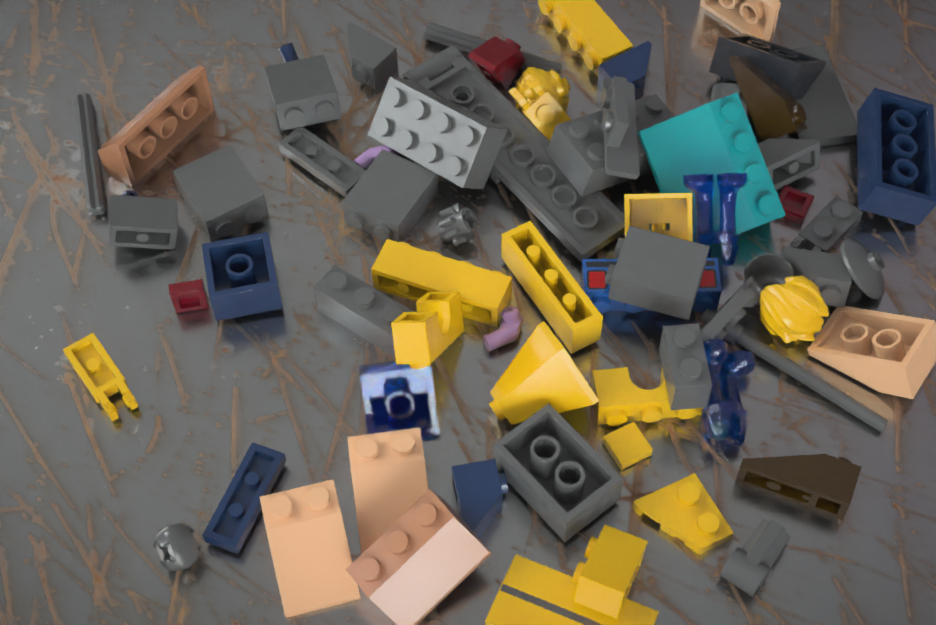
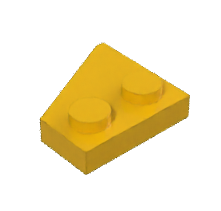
[632,473,734,555]

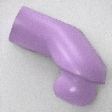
[353,145,400,170]
[483,306,523,351]

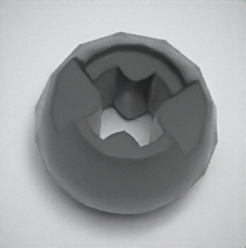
[153,523,201,571]

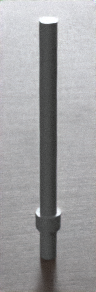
[701,309,889,432]

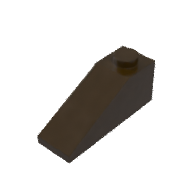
[728,55,807,142]
[735,454,861,520]

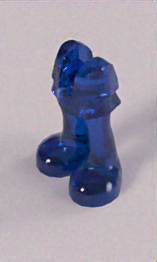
[683,173,748,267]
[701,339,755,447]

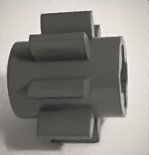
[437,203,478,246]

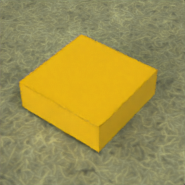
[602,422,653,470]

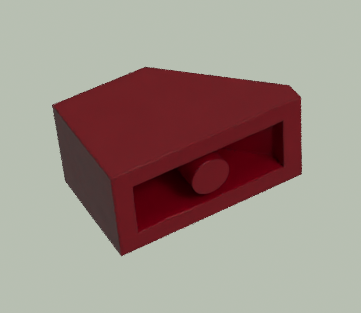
[468,36,526,90]

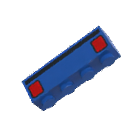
[581,258,722,313]

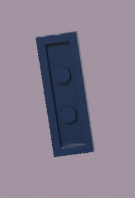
[202,442,287,554]

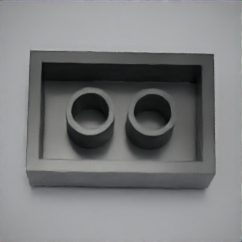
[493,403,623,542]

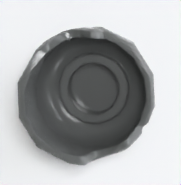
[744,253,795,306]

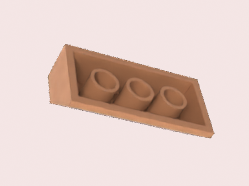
[98,65,215,188]

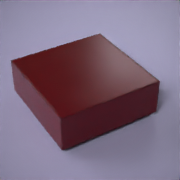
[779,185,815,226]
[168,279,209,313]

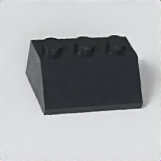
[709,34,826,100]

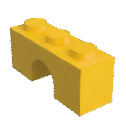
[391,291,464,369]
[591,367,703,426]

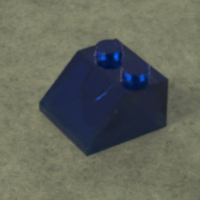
[359,361,440,437]

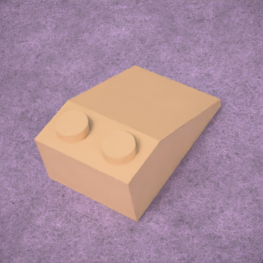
[700,0,781,42]
[808,306,936,399]
[347,427,429,554]
[260,479,361,618]

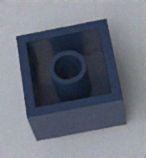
[201,232,283,321]

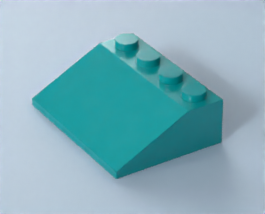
[637,92,786,246]

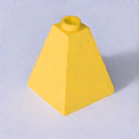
[489,321,599,425]

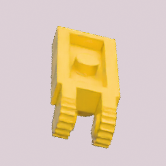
[508,74,571,141]
[62,333,139,422]

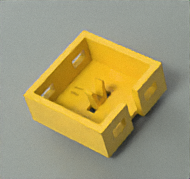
[624,193,693,242]

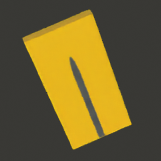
[485,554,659,625]

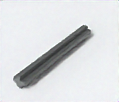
[423,22,562,75]
[74,93,106,216]

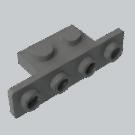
[600,76,640,180]

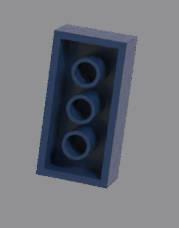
[857,88,936,226]

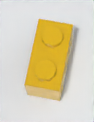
[571,525,648,619]

